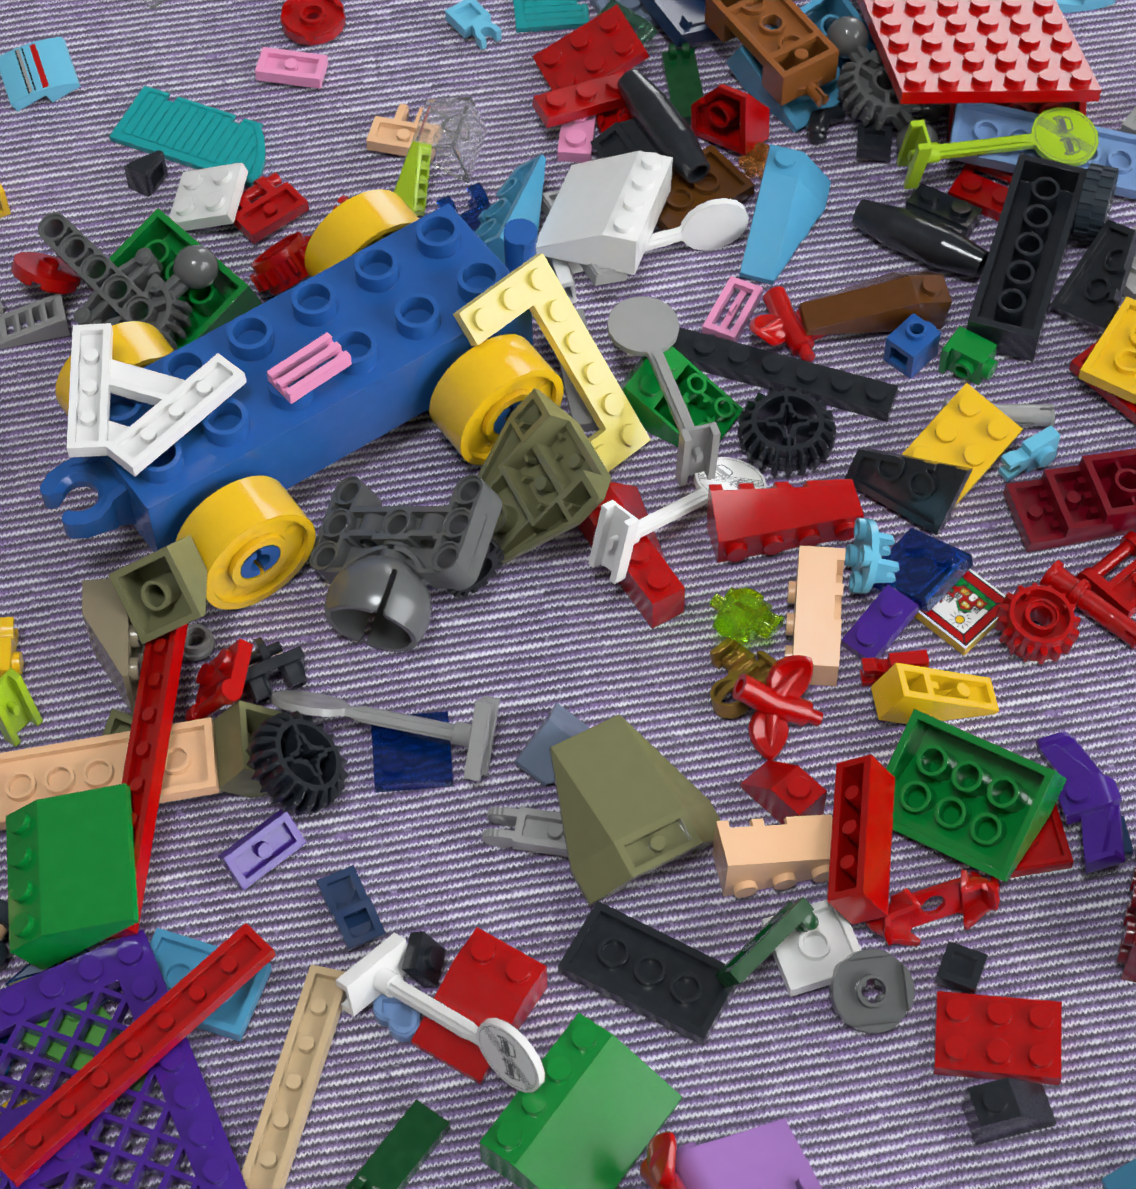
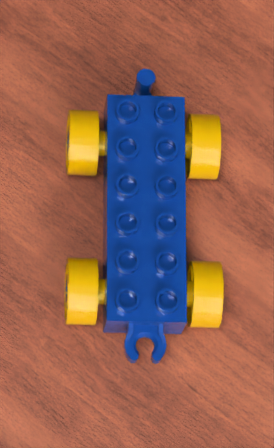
[40,189,564,610]

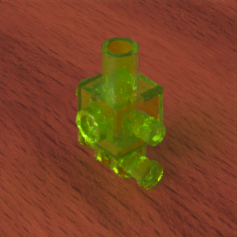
[709,587,785,646]

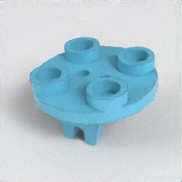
[845,518,900,594]

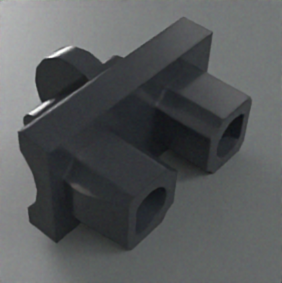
[243,637,307,705]

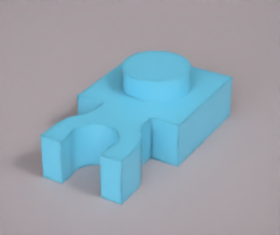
[445,0,502,50]
[998,425,1061,482]

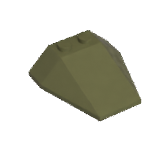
[478,388,612,565]

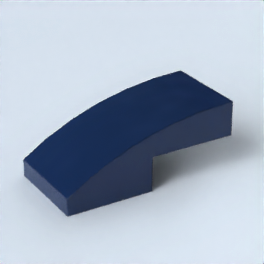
[316,865,386,951]

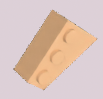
[784,545,846,686]
[712,814,833,898]

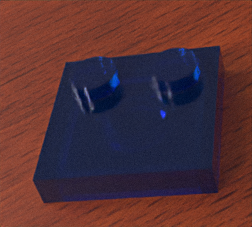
[872,528,973,613]
[371,711,454,793]

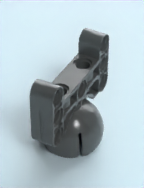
[309,474,502,652]

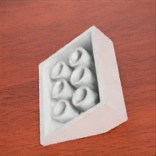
[536,151,673,275]

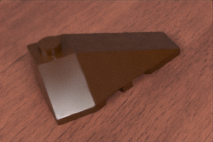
[799,271,952,335]

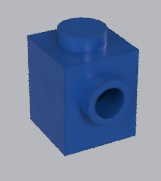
[883,313,941,379]

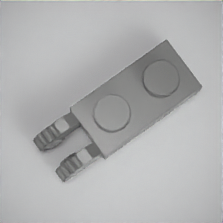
[482,806,568,857]

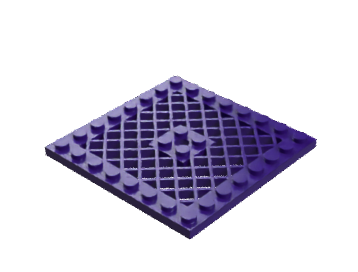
[0,929,248,1189]

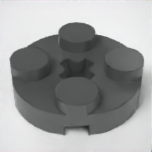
[829,949,914,1033]

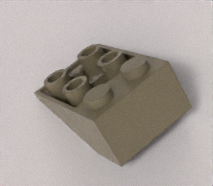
[82,578,145,714]

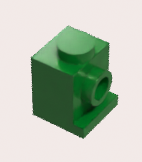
[938,326,998,386]

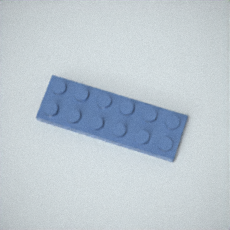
[949,103,1136,199]

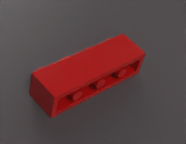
[827,754,895,924]

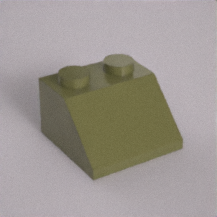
[108,535,207,644]
[213,700,282,798]

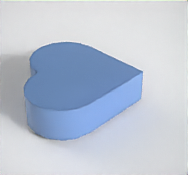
[373,994,421,1042]

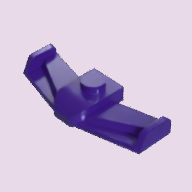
[1036,731,1125,874]

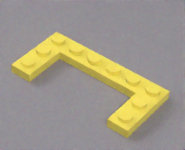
[453,253,651,472]

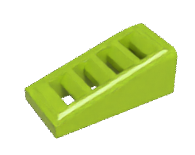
[394,141,432,216]

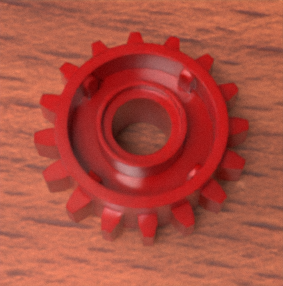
[249,232,312,295]
[995,583,1081,664]

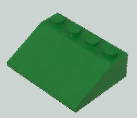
[85,208,263,349]
[886,709,1067,883]
[6,783,139,970]
[479,1012,682,1189]

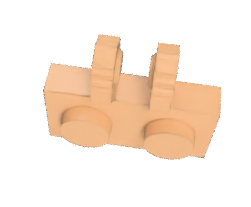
[366,104,441,161]

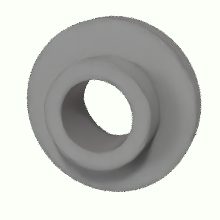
[183,624,215,661]

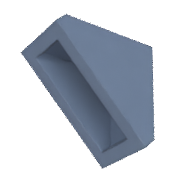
[514,703,589,787]

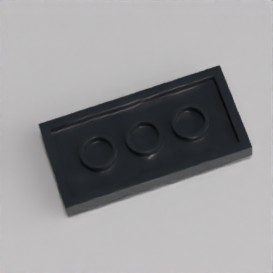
[558,901,738,1046]

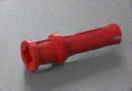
[1039,560,1136,650]

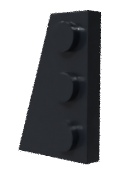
[1050,219,1136,333]
[844,447,973,535]

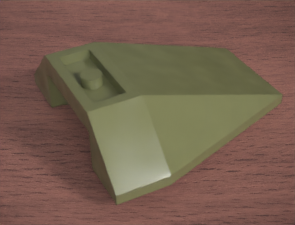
[549,714,721,906]

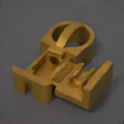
[710,632,777,719]

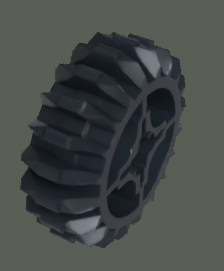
[737,385,836,478]
[246,711,349,816]

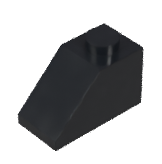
[962,1077,1057,1146]

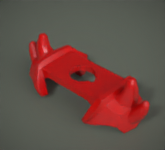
[865,870,1000,946]

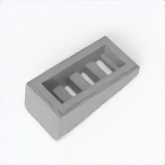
[0,294,70,349]

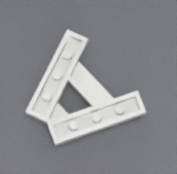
[67,323,247,476]

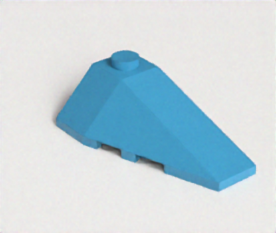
[475,154,546,264]

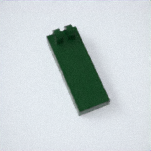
[661,43,704,126]
[715,897,819,988]
[346,1099,451,1189]

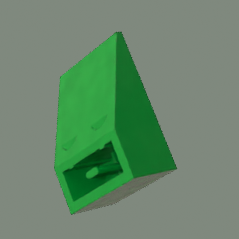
[620,346,743,447]

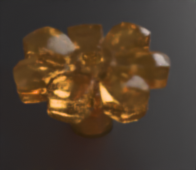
[738,142,770,181]

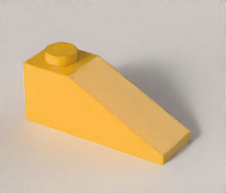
[871,663,999,724]

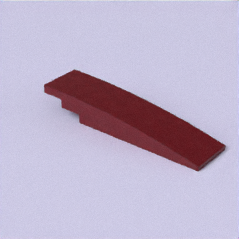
[1003,448,1136,552]

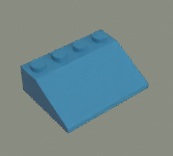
[726,0,877,133]

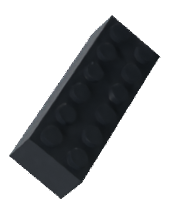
[966,153,1088,361]

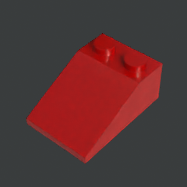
[411,927,548,1085]

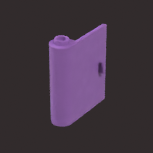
[675,1118,822,1189]

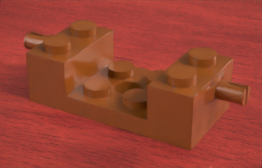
[705,0,839,107]

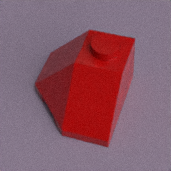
[691,84,770,156]

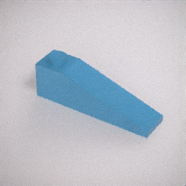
[739,144,831,285]

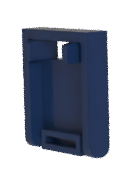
[640,0,718,47]

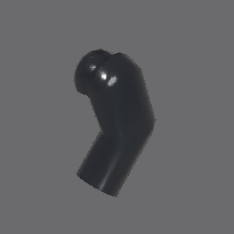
[806,105,845,143]

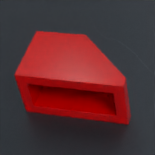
[740,760,827,825]

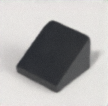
[124,150,168,197]

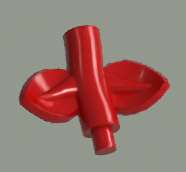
[749,286,825,362]
[732,655,823,760]
[640,1131,687,1189]

